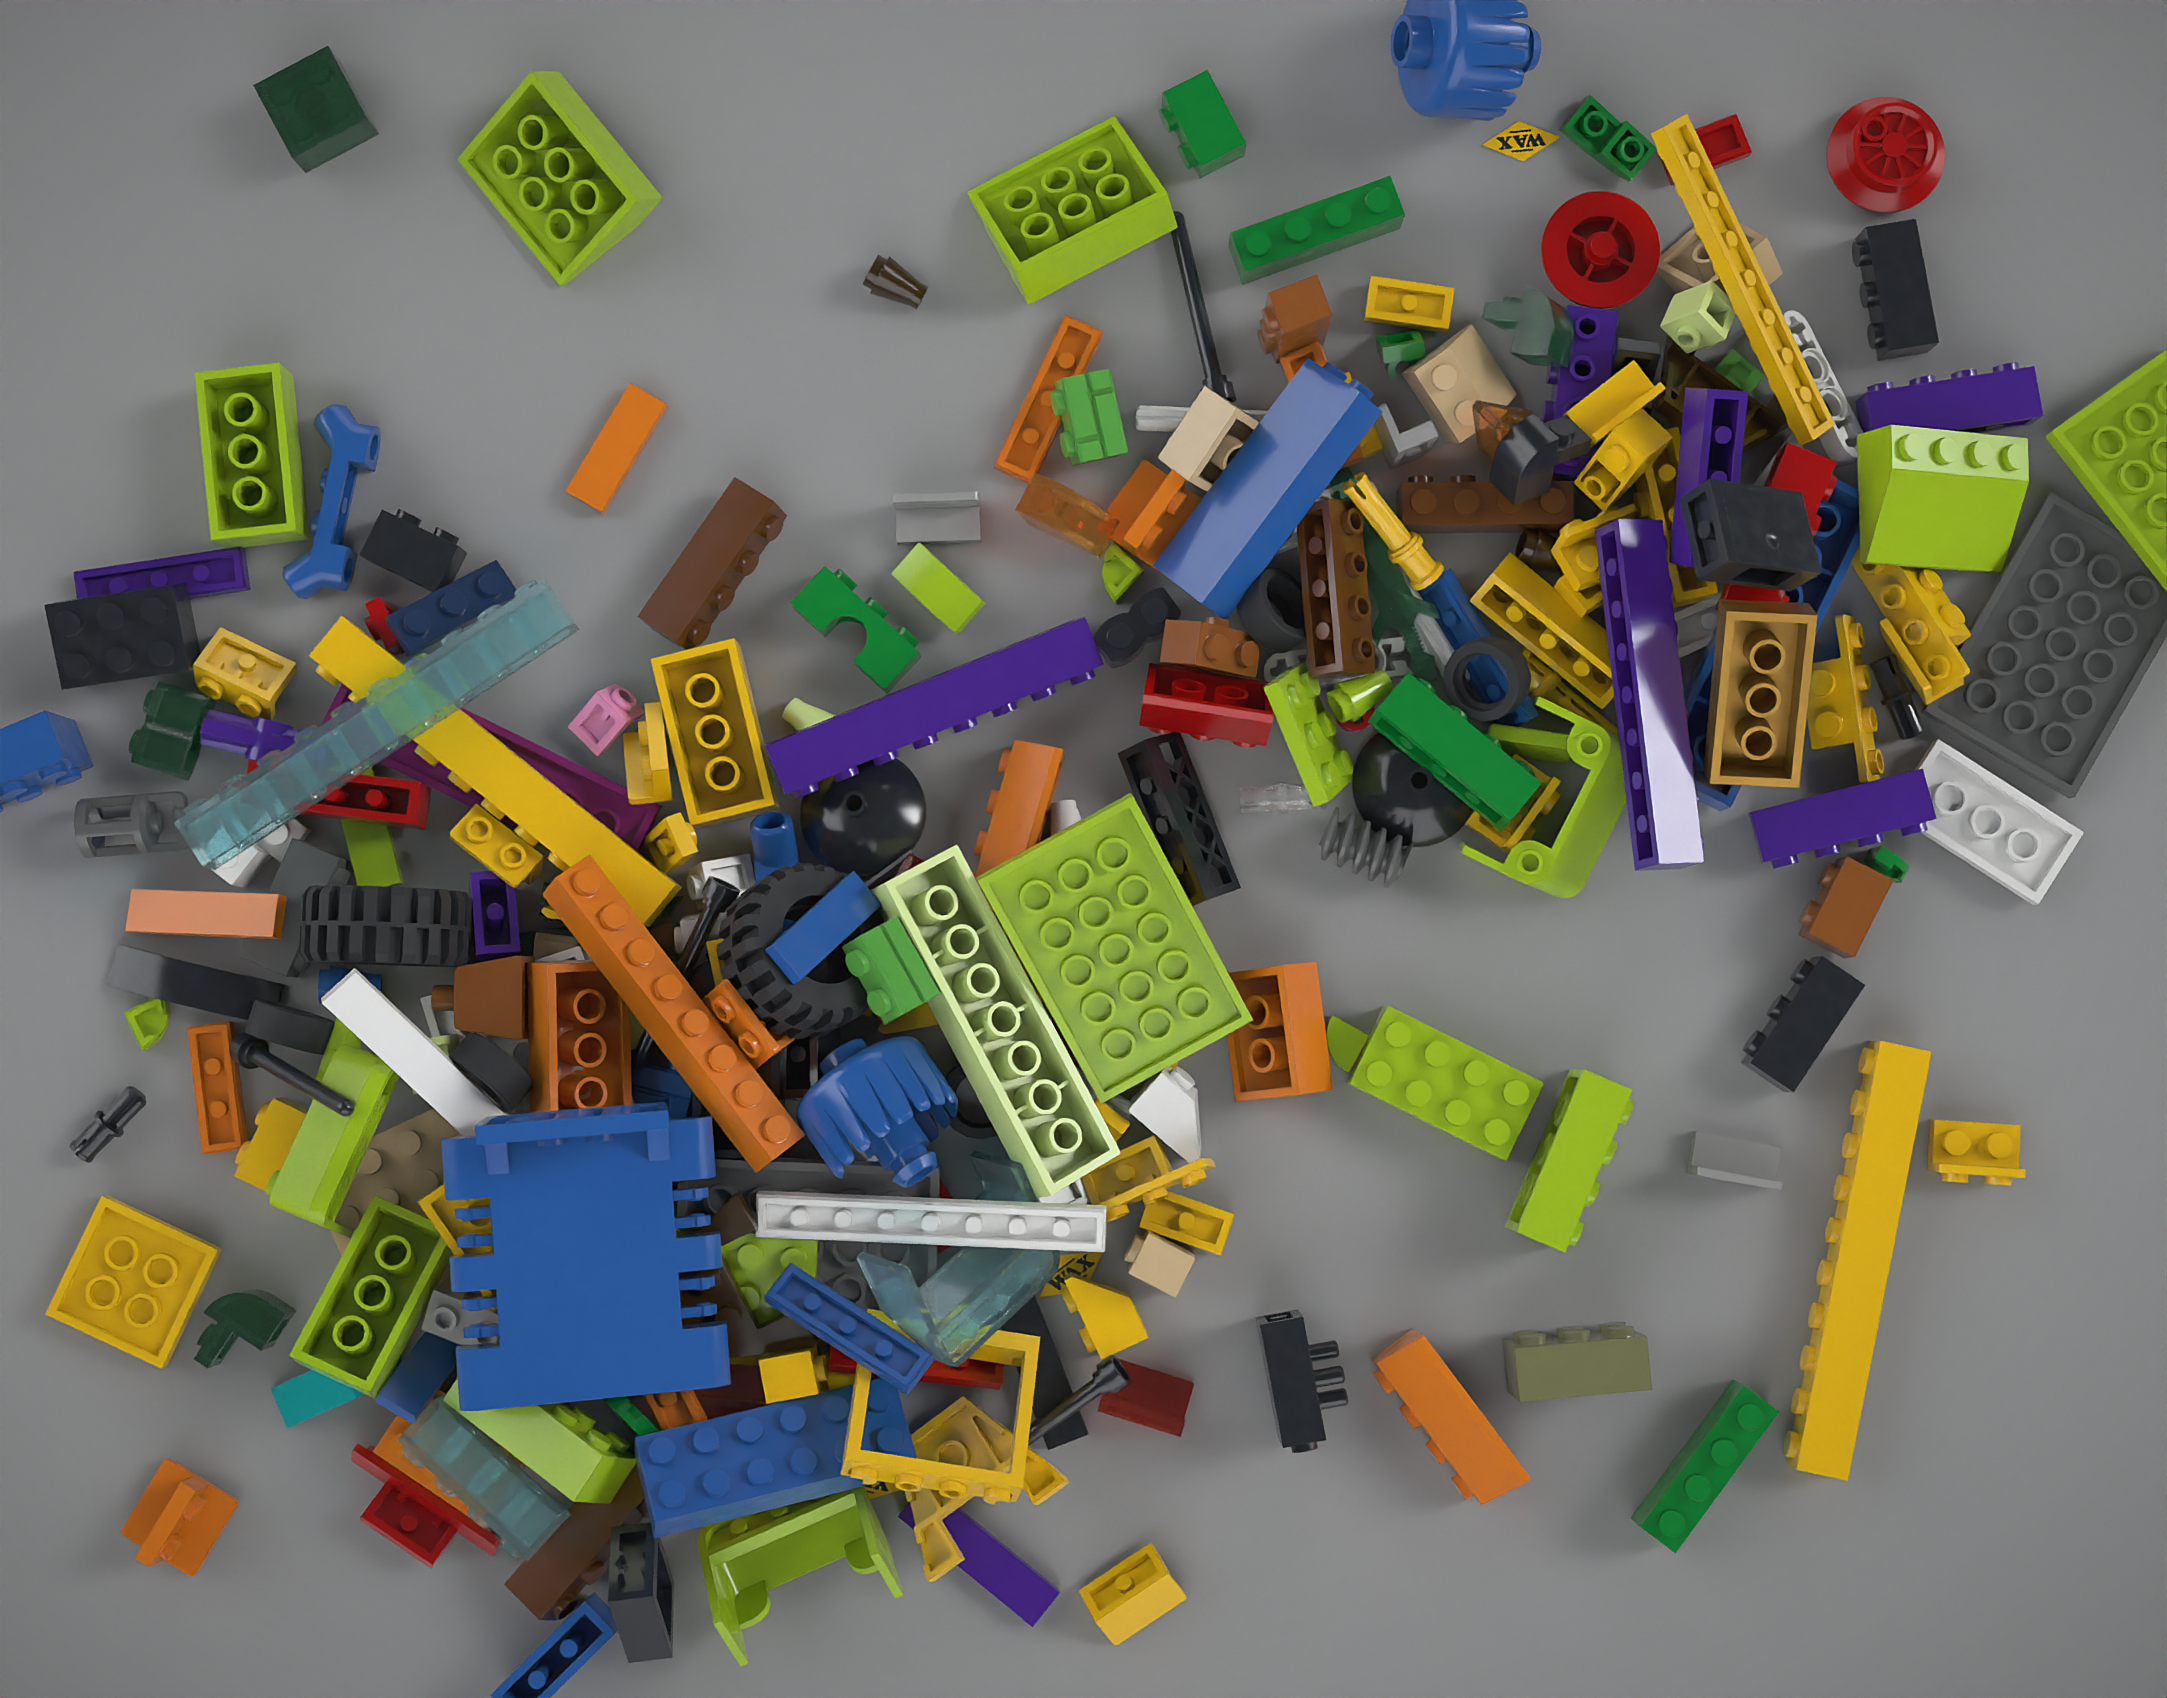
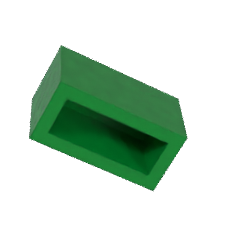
[1158,70,1246,178]

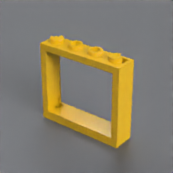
[840,1309,1040,1505]

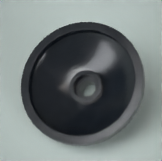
[1352,732,1474,847]
[800,758,926,876]

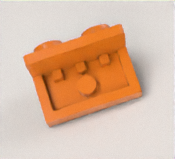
[1096,460,1202,575]
[702,979,795,1070]
[121,1458,239,1576]

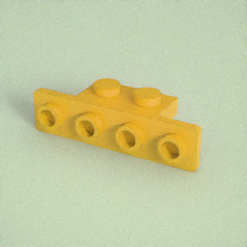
[1851,548,1971,695]
[1807,614,1884,784]
[1081,1135,1216,1222]

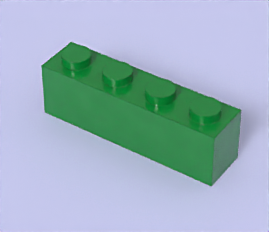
[1228,176,1405,285]
[1368,672,1542,832]
[1631,1380,1779,1554]

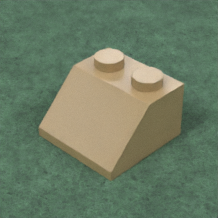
[1656,223,1783,296]
[1401,324,1517,443]
[1158,386,1260,492]

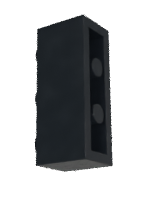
[1852,219,1939,361]
[1741,956,1865,1093]

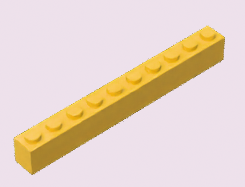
[309,616,682,927]
[1783,1041,1932,1481]

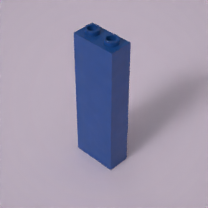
[1153,358,1382,620]

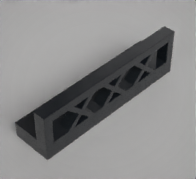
[1117,731,1241,907]

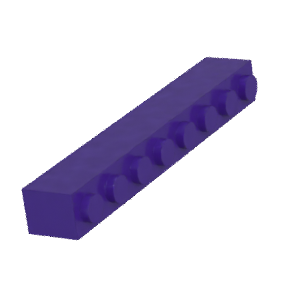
[1595,519,1704,871]
[763,617,1104,799]

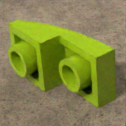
[891,542,986,635]

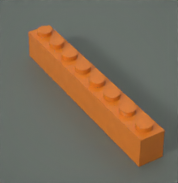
[542,855,805,1173]

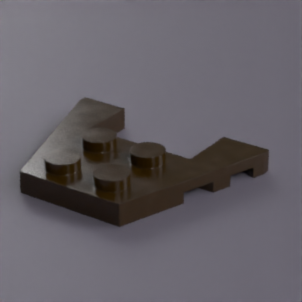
[1656,334,1789,453]
[678,1191,818,1358]

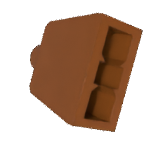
[431,956,535,1040]

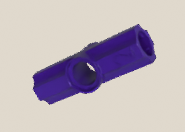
[200,709,337,770]

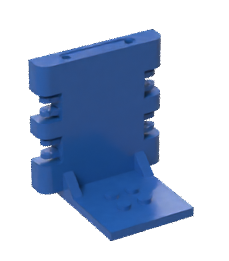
[441,1102,731,1411]

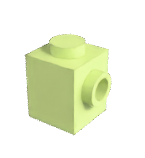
[1660,280,1736,354]

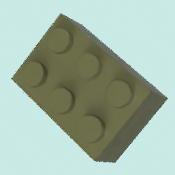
[1503,1322,1652,1402]

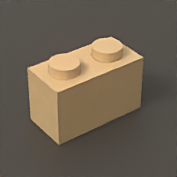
[1124,1230,1196,1298]

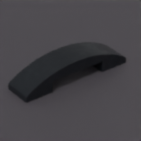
[107,944,285,1020]

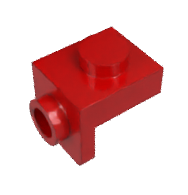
[364,596,407,657]

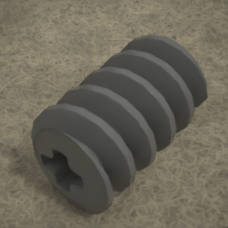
[1319,807,1414,888]

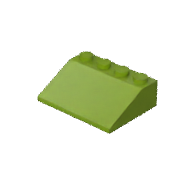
[457,71,663,287]
[967,115,1178,305]
[1857,425,2029,573]

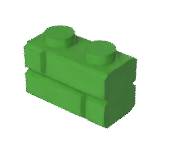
[1050,368,1128,466]
[842,916,941,1025]

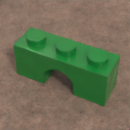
[790,566,921,694]

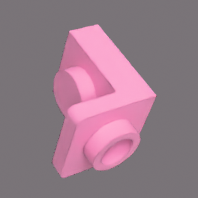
[568,684,644,757]

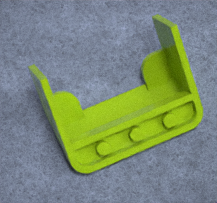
[1458,695,1627,899]
[266,1044,404,1238]
[697,1486,903,1667]

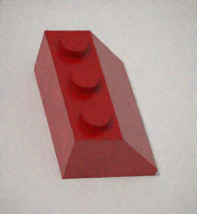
[1139,663,1274,748]

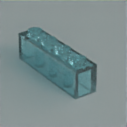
[397,1395,572,1562]

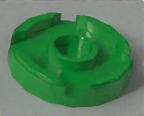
[602,1396,659,1437]

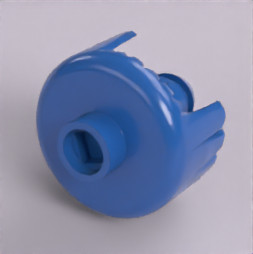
[1390,0,1541,121]
[796,1036,959,1188]

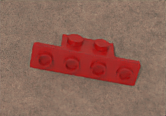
[351,1443,501,1569]

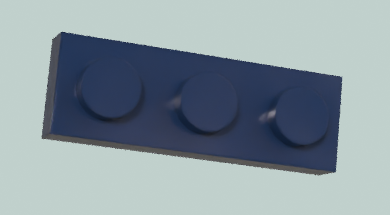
[385,560,520,657]

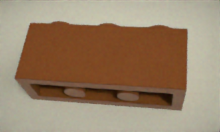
[1257,274,1333,364]

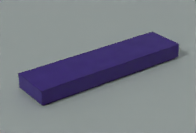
[73,546,251,599]
[898,1502,1060,1627]

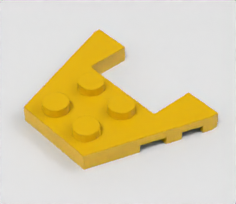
[905,1396,1070,1582]

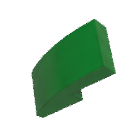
[1559,95,1657,182]

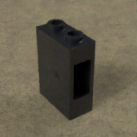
[1679,479,1821,591]
[1255,1309,1349,1453]

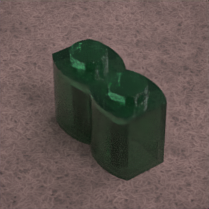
[129,681,216,781]

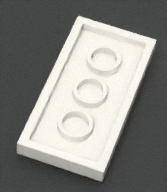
[1915,739,2084,905]

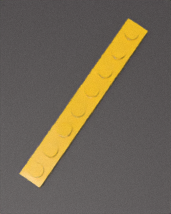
[1650,114,1835,445]

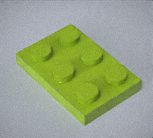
[1263,661,1353,807]

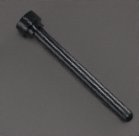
[1171,211,1237,403]
[631,876,740,1070]
[229,1032,355,1117]
[1028,1355,1131,1446]

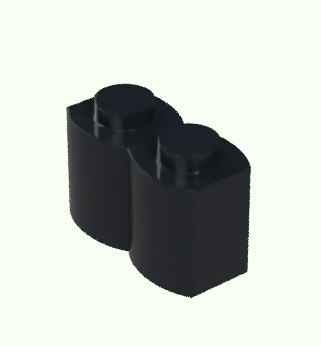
[1094,587,1181,668]

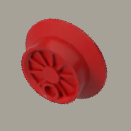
[1826,97,1945,214]
[1541,191,1660,309]

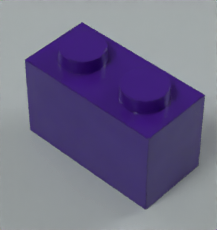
[469,871,521,963]

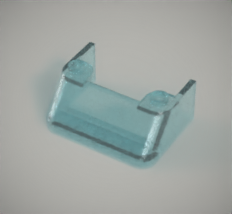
[856,1151,1060,1366]

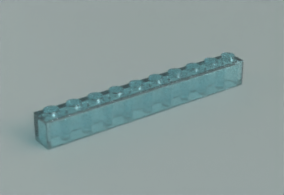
[174,579,580,870]

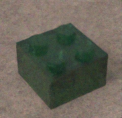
[253,46,379,173]

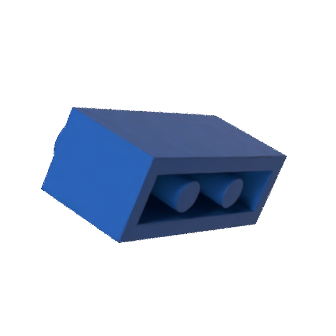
[490,1592,618,1698]

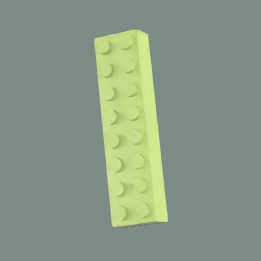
[870,845,1121,1199]

